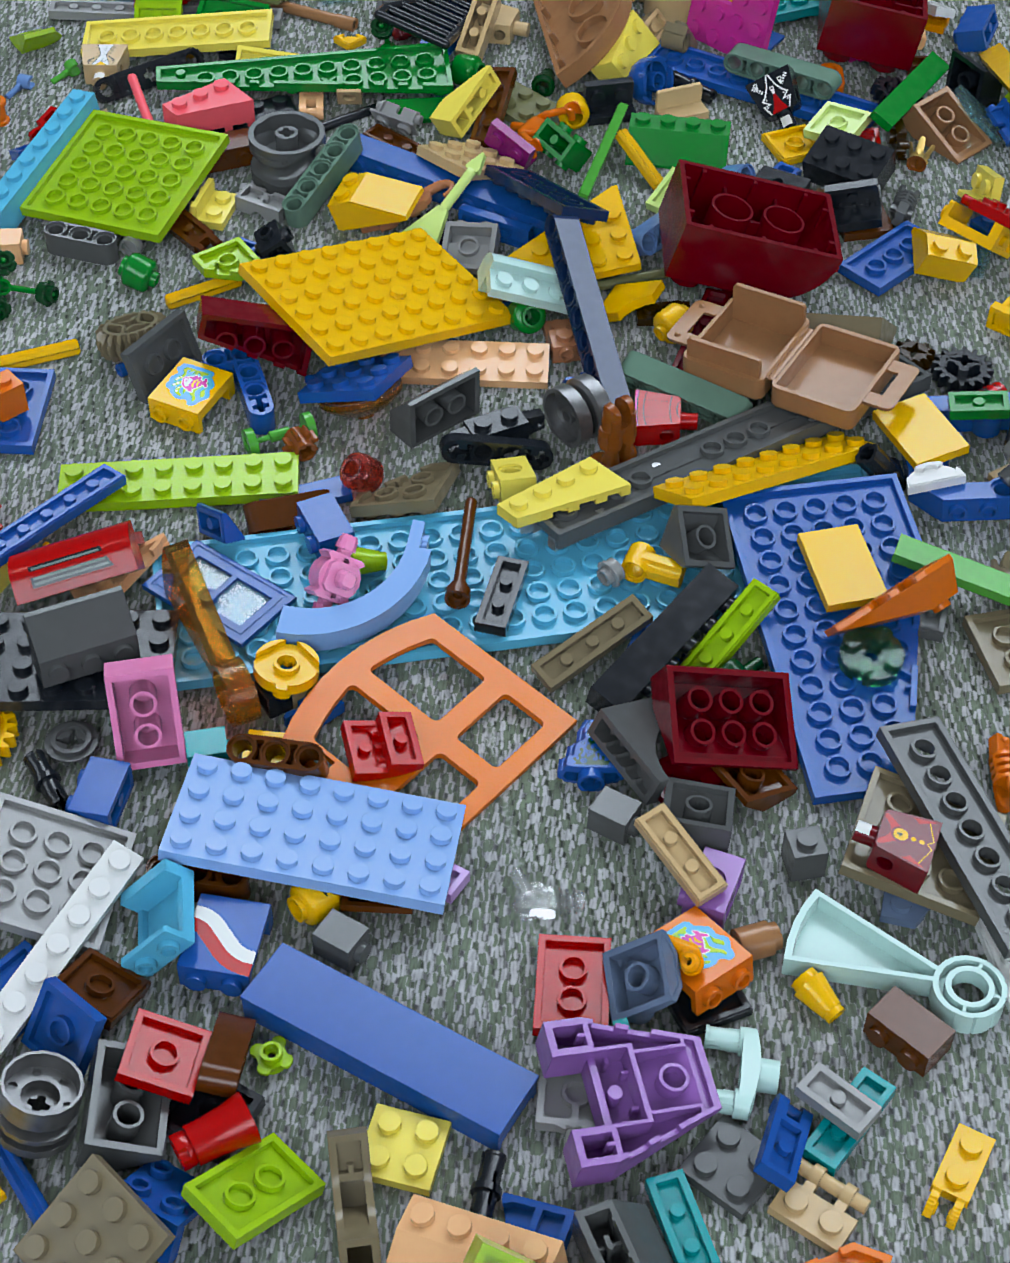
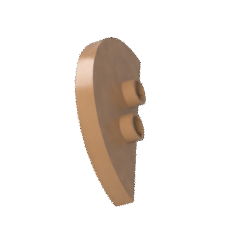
[533,0,632,88]

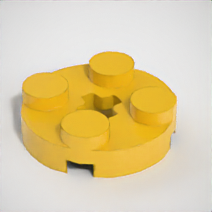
[253,639,319,699]

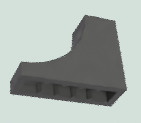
[587,697,670,805]

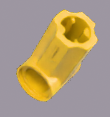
[621,541,687,588]

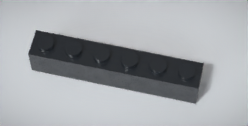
[586,563,739,712]

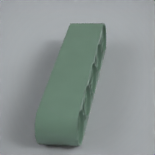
[723,43,842,100]
[282,123,363,228]
[621,351,753,424]

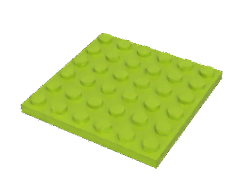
[19,109,230,243]

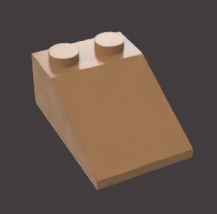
[903,86,992,165]

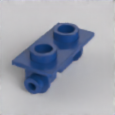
[985,97,1010,147]

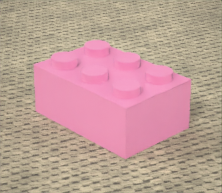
[104,654,187,770]

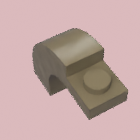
[326,1126,382,1263]

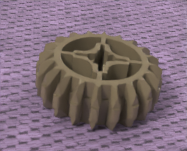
[95,310,166,362]

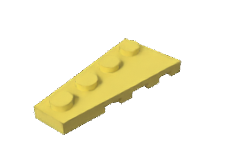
[497,457,631,528]

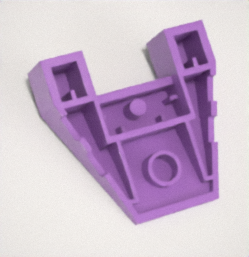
[535,1017,722,1188]

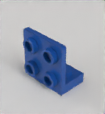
[124,1159,199,1263]

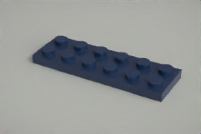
[484,165,609,225]

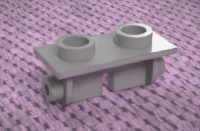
[370,100,424,136]

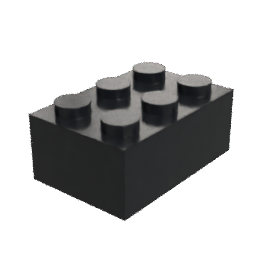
[802,125,896,191]

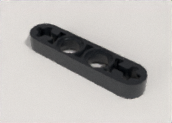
[439,432,553,470]

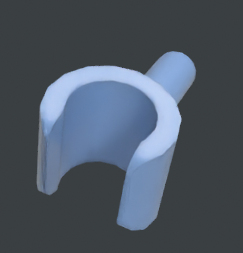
[4,74,35,99]

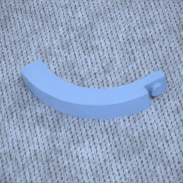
[276,520,431,651]

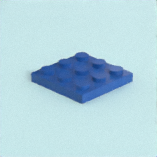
[297,353,413,404]

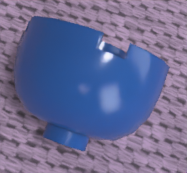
[628,56,674,106]

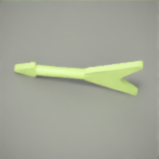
[402,152,486,244]

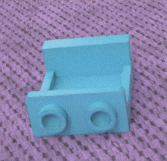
[120,858,195,977]

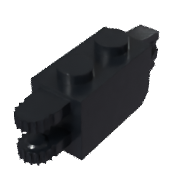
[448,405,545,456]

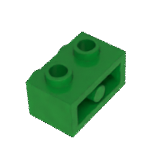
[532,117,592,172]

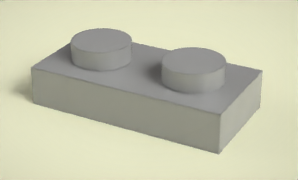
[794,1061,882,1141]

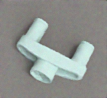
[703,1024,780,1121]

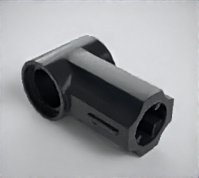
[855,442,906,491]

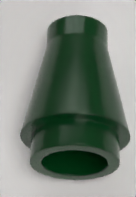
[531,68,555,97]

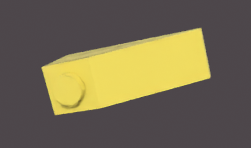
[429,65,501,139]

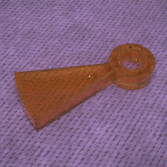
[162,539,261,727]

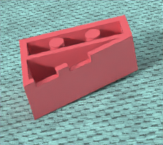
[162,78,255,132]

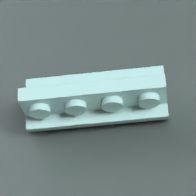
[477,252,568,315]

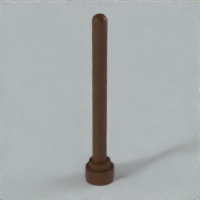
[444,497,477,609]

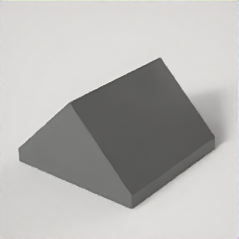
[659,505,735,570]

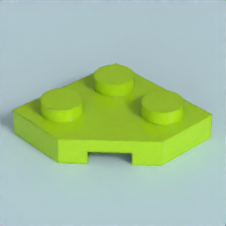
[191,237,260,281]

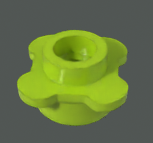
[250,1036,293,1076]

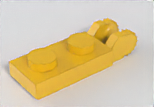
[922,1123,996,1231]

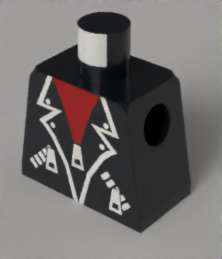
[745,64,802,129]

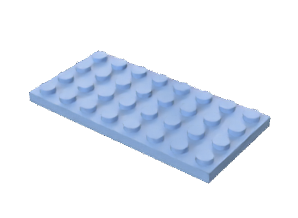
[158,753,466,915]

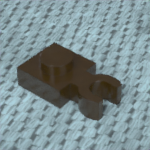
[886,119,910,160]

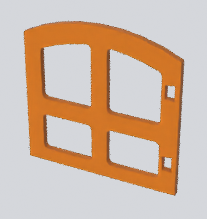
[282,613,577,831]

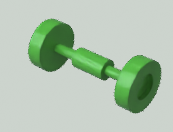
[241,411,318,454]

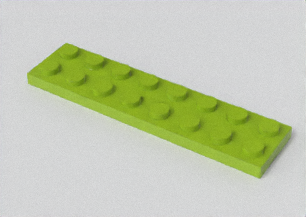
[57,452,300,512]

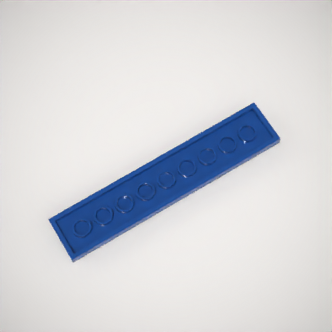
[647,44,878,129]

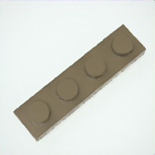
[531,594,653,693]

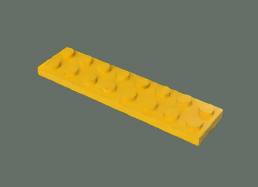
[653,431,875,507]

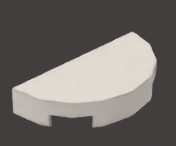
[906,461,966,495]

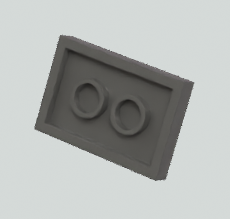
[120,309,202,404]

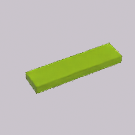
[680,578,781,668]

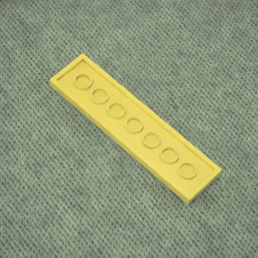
[80,9,274,57]

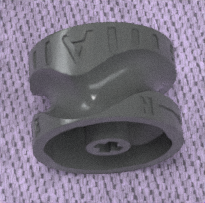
[248,111,326,196]

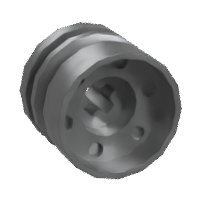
[0,1050,85,1159]

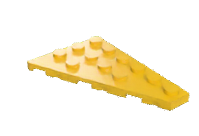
[477,185,642,300]

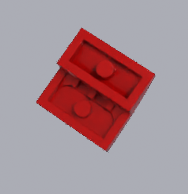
[340,712,424,782]

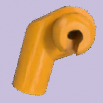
[668,934,705,976]

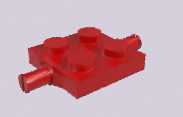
[960,194,1010,229]

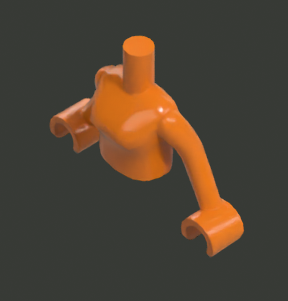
[510,101,582,159]

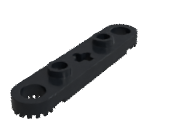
[93,47,205,103]

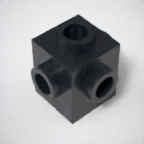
[254,219,296,259]

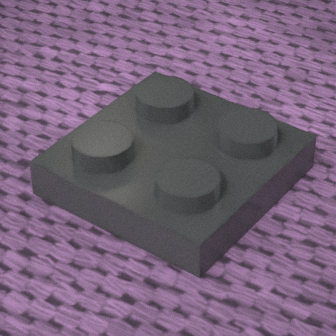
[677,1114,772,1221]

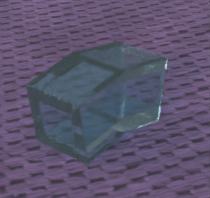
[969,246,992,278]

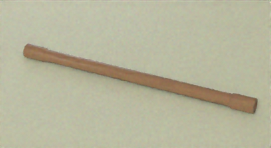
[250,0,359,32]

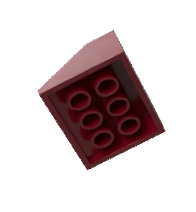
[650,665,798,771]

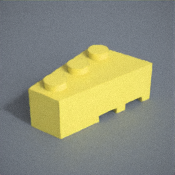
[591,10,660,80]

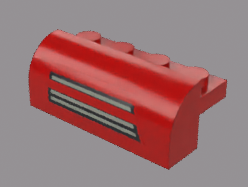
[8,520,145,606]

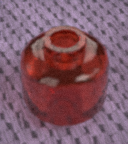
[340,452,384,493]

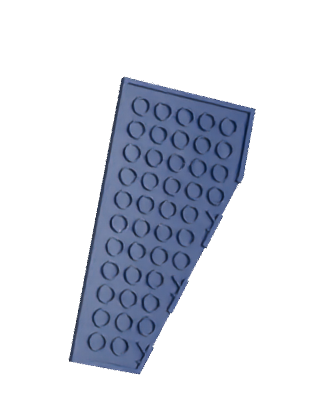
[719,473,922,805]

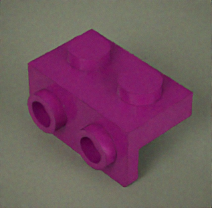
[484,118,538,169]

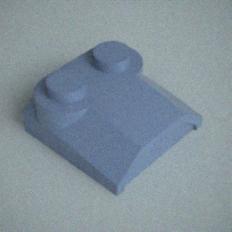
[602,929,683,1025]

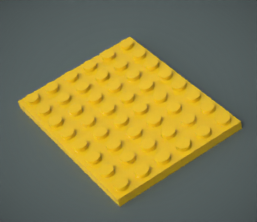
[238,228,511,367]

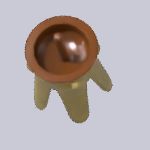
[906,136,935,172]

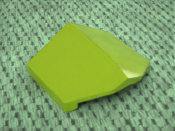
[9,27,62,54]

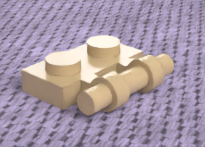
[767,1158,871,1254]

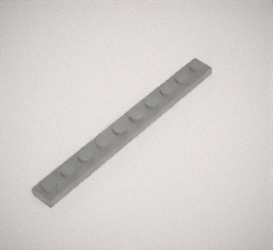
[48,0,284,29]

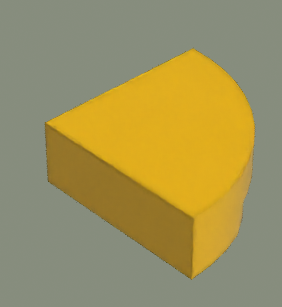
[333,34,367,50]

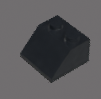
[945,48,1002,113]

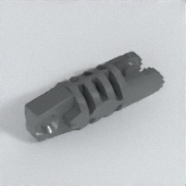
[889,184,921,226]

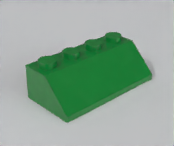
[625,112,731,169]

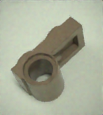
[660,21,698,53]

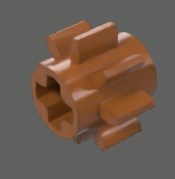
[281,425,319,462]

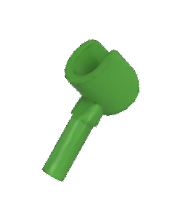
[50,58,81,84]

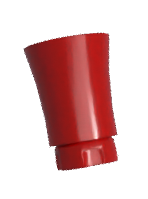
[168,1092,262,1172]

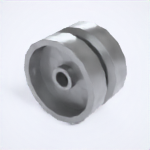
[543,373,611,448]

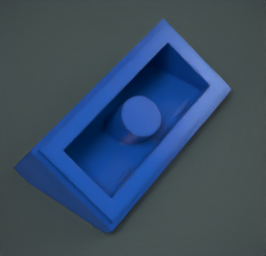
[196,503,245,544]

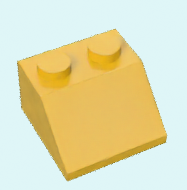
[911,227,978,282]

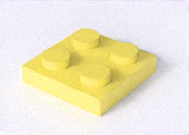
[367,1103,452,1197]

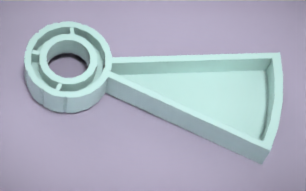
[781,889,1008,1034]

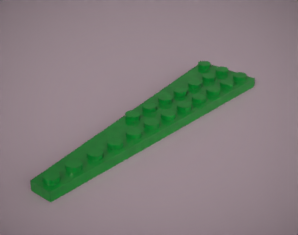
[156,43,454,96]

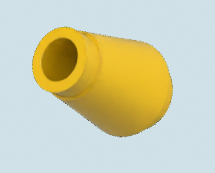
[791,967,845,1024]

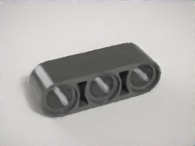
[43,221,120,265]

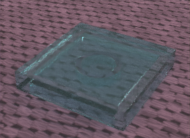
[954,85,1003,142]

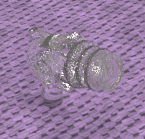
[509,868,585,921]

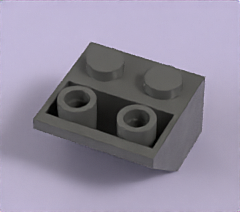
[572,1199,673,1263]

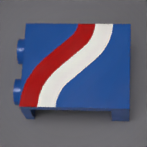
[176,893,273,997]

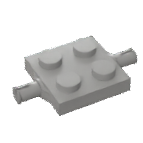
[534,1067,595,1155]

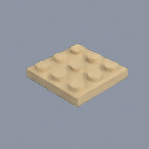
[416,139,524,181]

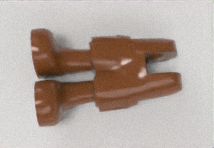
[590,395,637,468]

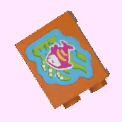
[650,906,754,1016]

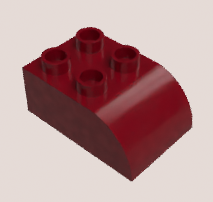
[816,0,928,73]
[658,159,843,298]

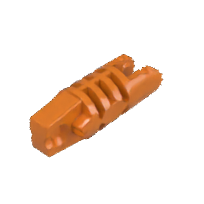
[988,733,1010,814]

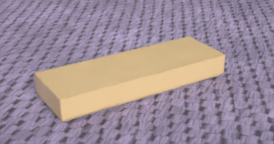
[634,802,728,908]

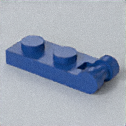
[753,1093,813,1193]

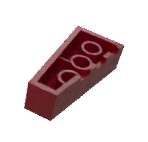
[196,295,312,377]

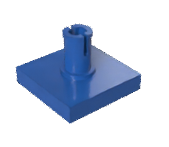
[21,976,107,1078]

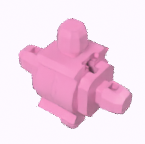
[304,533,365,608]

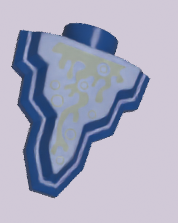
[557,719,624,792]

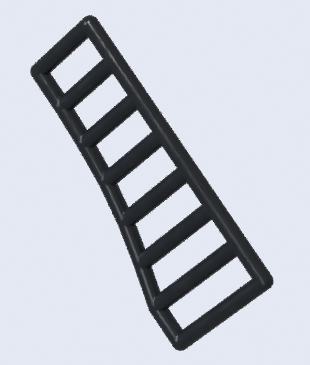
[374,0,472,49]

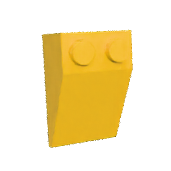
[327,172,424,231]

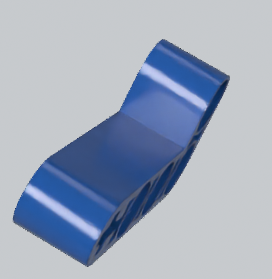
[202,347,276,435]

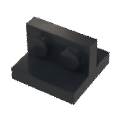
[578,77,636,126]
[824,178,883,233]

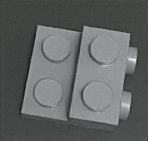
[442,220,501,275]

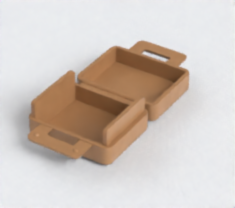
[667,283,919,430]

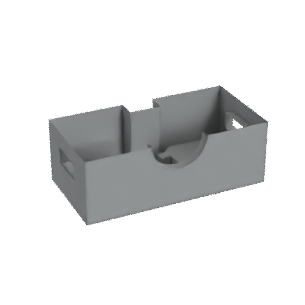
[235,183,286,224]

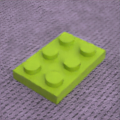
[181,1132,326,1250]

